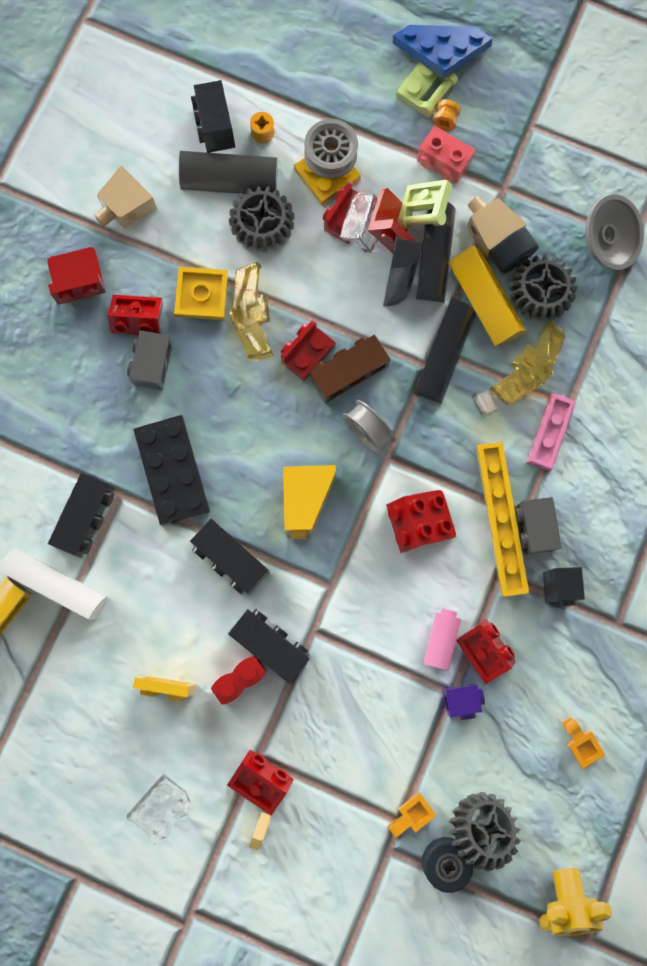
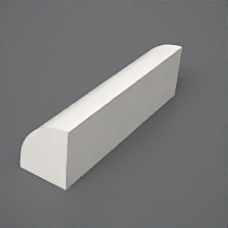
[0,549,108,620]

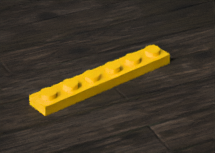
[476,441,529,597]

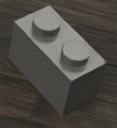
[127,330,173,391]
[515,497,562,555]

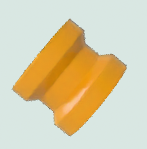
[433,100,461,131]
[250,112,275,144]

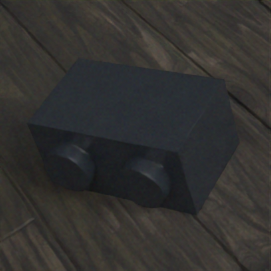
[543,567,585,608]

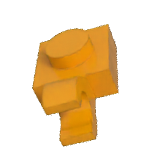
[562,717,605,769]
[387,792,437,838]

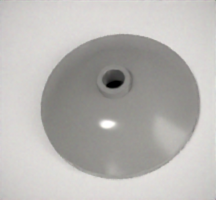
[585,194,644,270]

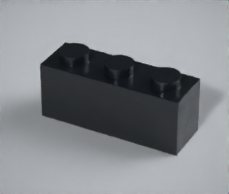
[191,80,236,153]
[47,473,115,558]
[190,518,270,595]
[228,609,310,684]

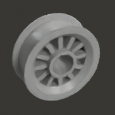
[304,119,358,178]
[342,400,396,456]

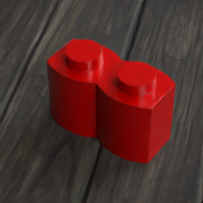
[211,656,267,705]

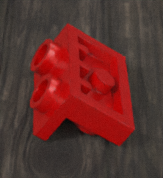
[322,181,374,244]
[107,294,163,335]
[280,320,336,381]
[456,619,516,684]
[227,750,294,816]

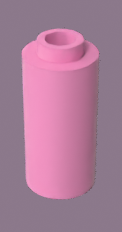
[423,609,461,671]

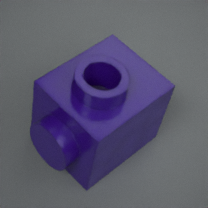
[443,684,485,720]

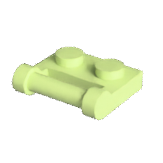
[396,62,458,117]
[398,180,453,229]

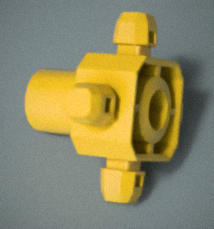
[539,868,612,936]

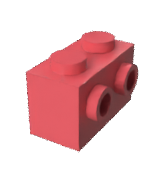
[417,126,476,184]

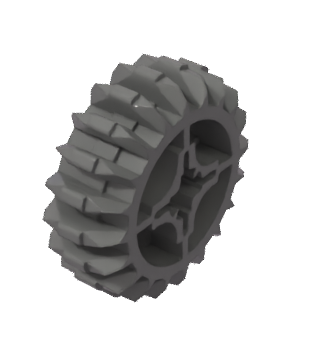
[229,186,295,253]
[509,254,578,322]
[448,792,521,871]

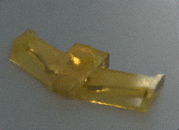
[230,262,274,361]
[489,320,565,406]

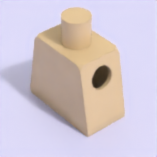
[94,166,157,228]
[467,196,527,259]

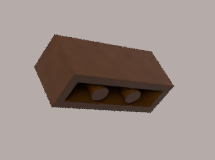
[310,334,391,404]

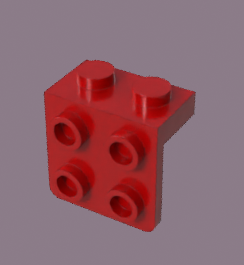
[367,188,416,254]
[47,247,106,305]
[386,490,456,554]

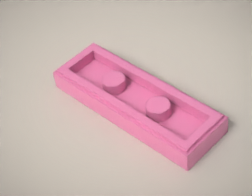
[526,393,576,472]

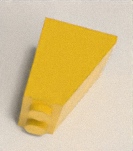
[283,465,336,540]

